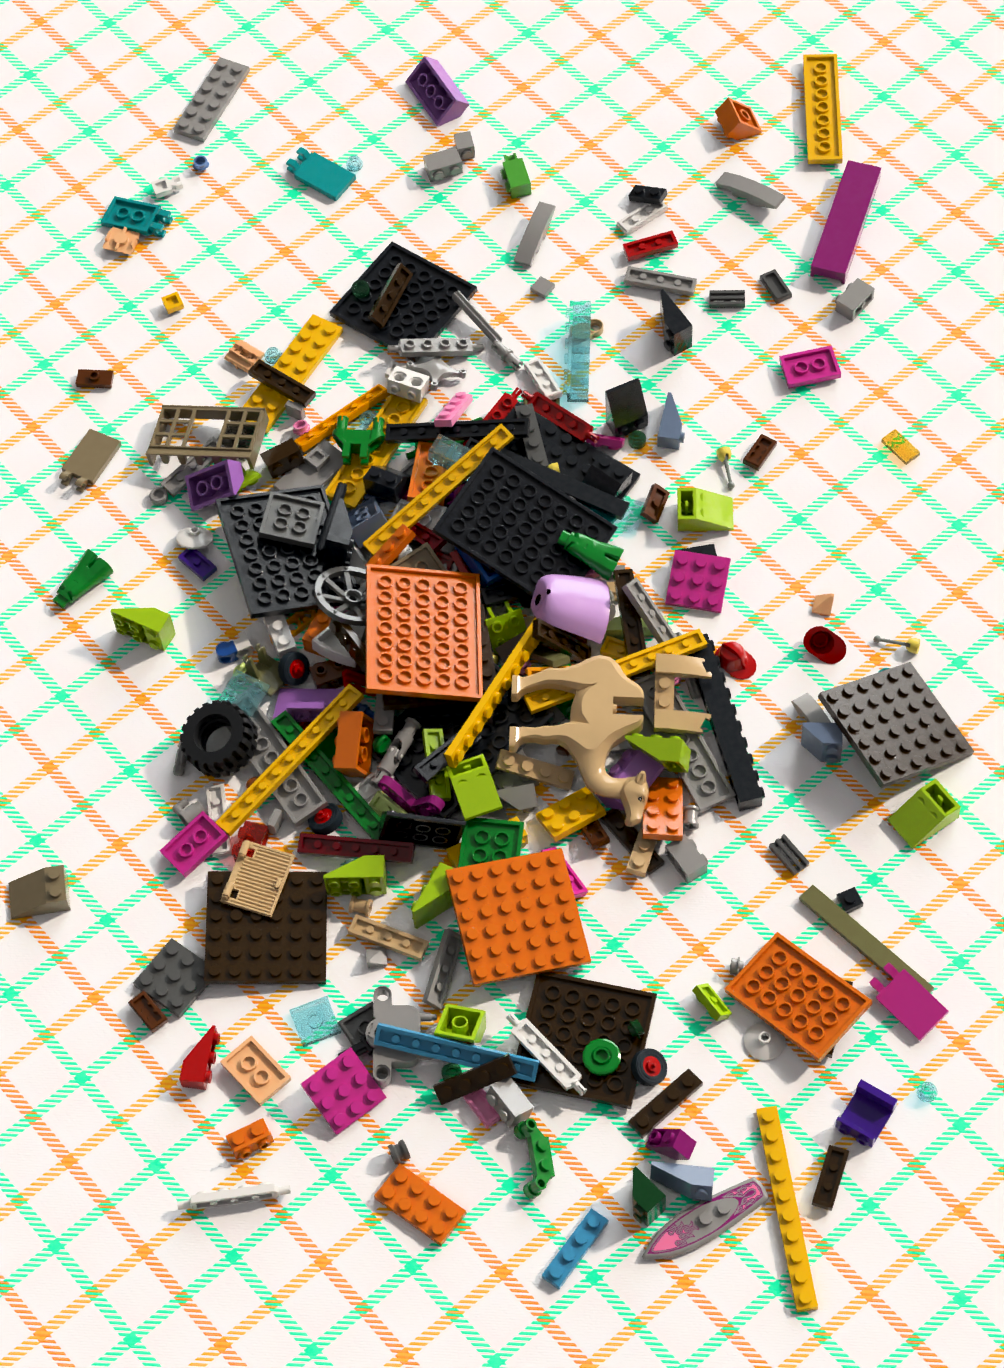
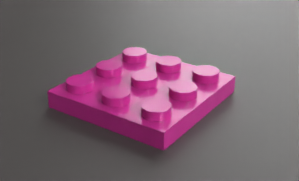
[665,550,731,613]
[300,1047,387,1135]

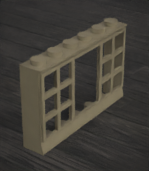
[146,405,269,470]

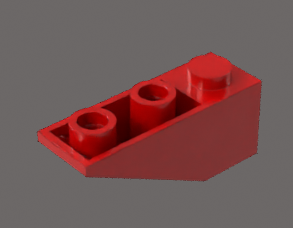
[179,1025,220,1090]

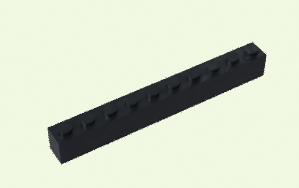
[689,633,765,812]

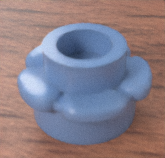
[193,155,209,171]

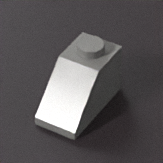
[497,783,538,813]

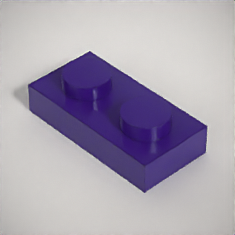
[178,549,217,582]

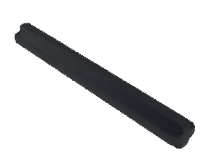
[315,482,347,554]

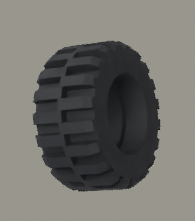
[180,700,258,778]

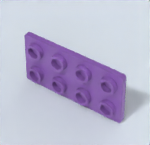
[273,688,343,722]

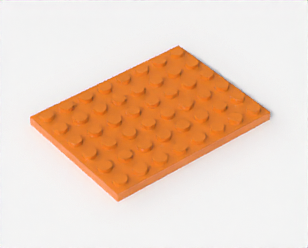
[366,564,483,702]

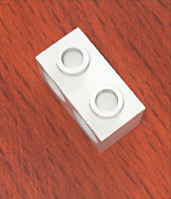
[387,366,430,403]

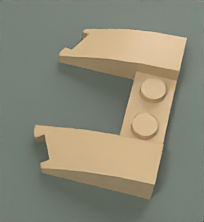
[653,653,712,734]

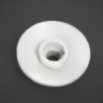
[176,526,213,549]
[744,1022,785,1061]

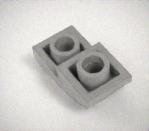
[791,692,831,723]

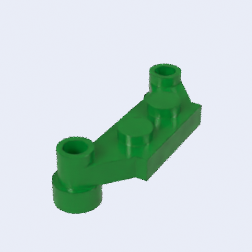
[514,1118,555,1199]

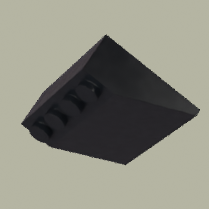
[378,810,466,850]

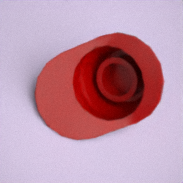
[803,626,846,664]
[715,641,757,680]

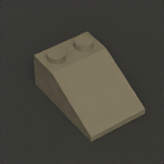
[8,865,71,919]

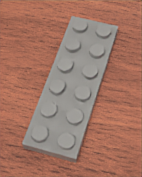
[173,57,250,143]

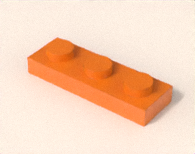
[365,524,416,566]

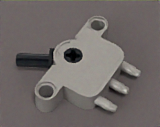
[338,986,437,1088]

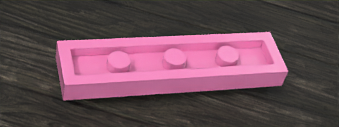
[434,392,473,427]

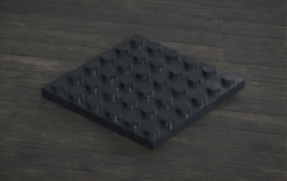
[329,241,478,363]

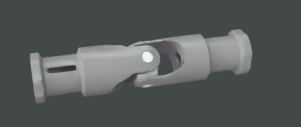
[369,717,421,791]

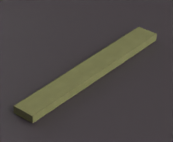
[799,884,934,993]

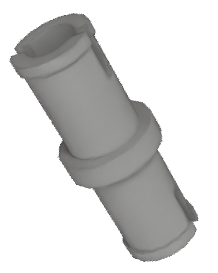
[491,340,523,371]

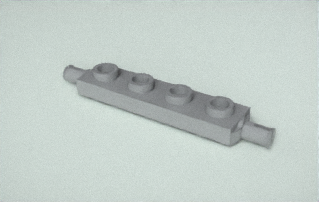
[387,338,484,357]

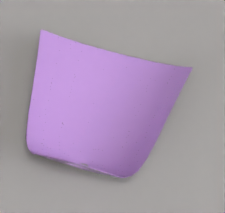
[531,574,610,644]

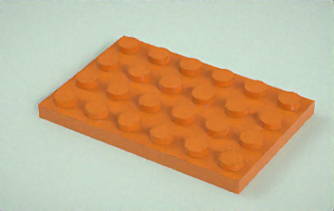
[724,932,872,1063]

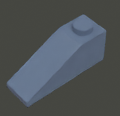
[657,392,685,450]
[650,1161,715,1201]

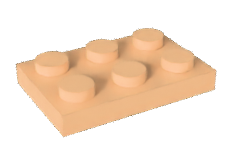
[220,1035,292,1107]

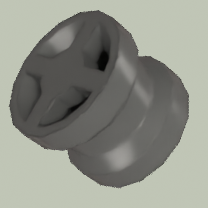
[387,1139,411,1165]

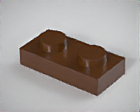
[640,483,670,524]

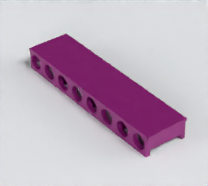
[810,160,882,284]

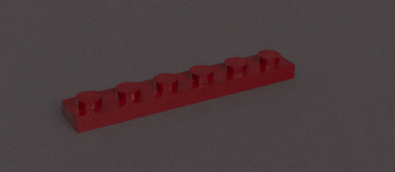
[297,833,415,864]

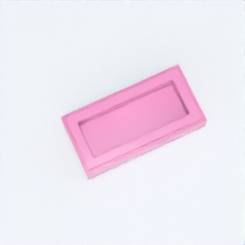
[463,1088,501,1129]

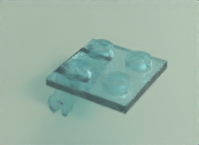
[217,670,270,717]

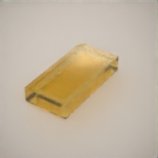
[881,429,920,465]

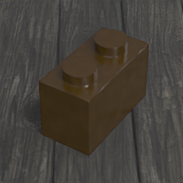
[260,438,305,479]

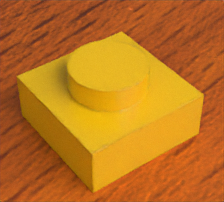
[161,291,184,314]

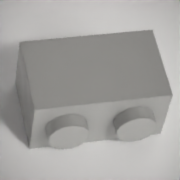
[423,147,463,182]
[835,278,875,322]
[665,834,708,884]
[485,1077,534,1128]

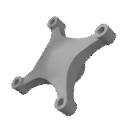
[406,356,467,391]

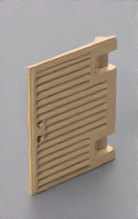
[220,840,295,918]

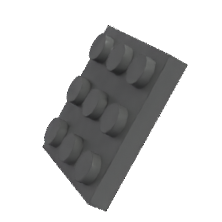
[259,491,325,549]
[133,938,209,1018]

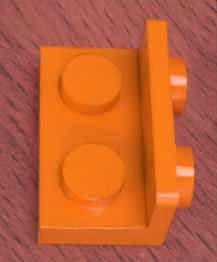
[225,1118,274,1160]

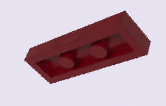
[410,522,447,554]

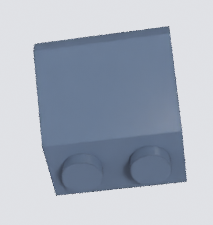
[801,722,843,764]

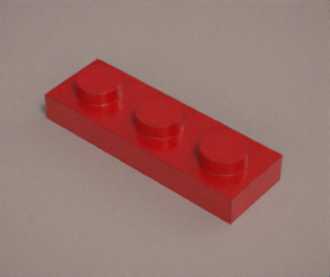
[623,230,678,262]

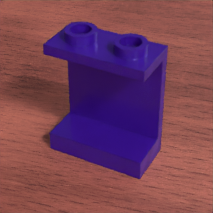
[835,1079,898,1147]

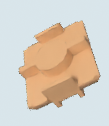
[103,227,140,255]
[224,339,265,373]

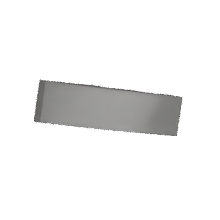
[715,172,786,209]
[514,201,556,267]

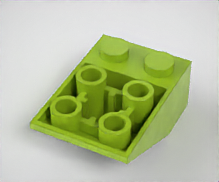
[677,488,734,531]
[110,607,176,651]
[625,733,691,773]
[446,754,503,821]
[887,778,961,849]
[323,855,387,897]
[411,862,453,929]

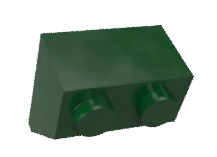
[632,1166,666,1227]

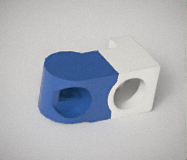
[216,631,253,664]

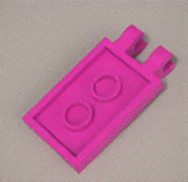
[869,962,949,1041]

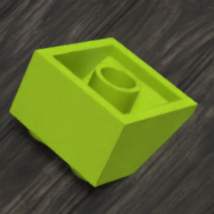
[434,1003,486,1043]

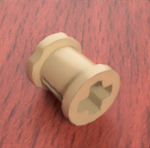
[349,895,373,917]

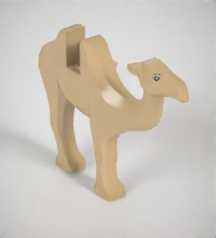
[509,655,649,827]

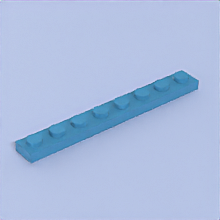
[374,1023,540,1082]

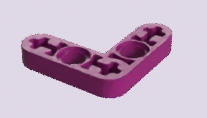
[378,775,445,816]

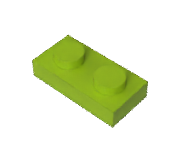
[692,983,732,1021]

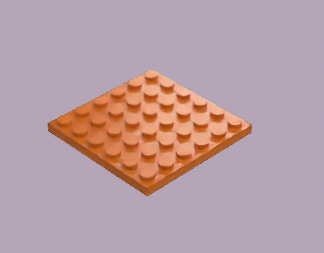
[445,848,591,987]

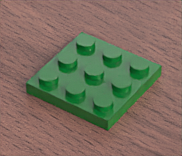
[458,817,524,868]

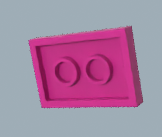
[779,345,841,389]
[159,811,229,878]

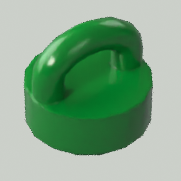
[372,734,392,755]

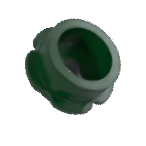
[627,1019,645,1039]

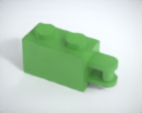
[500,153,532,199]

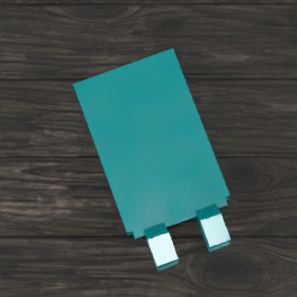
[286,147,356,201]
[100,196,173,238]

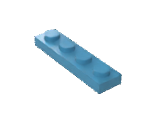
[542,1208,609,1290]

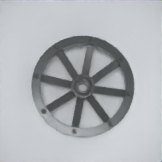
[314,566,366,626]

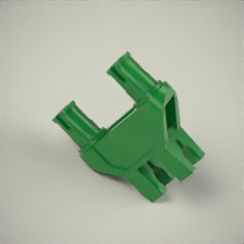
[332,415,385,466]

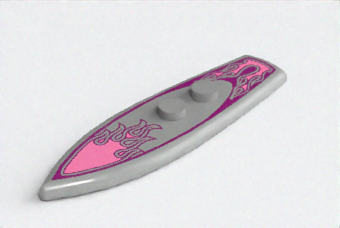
[642,1177,769,1260]

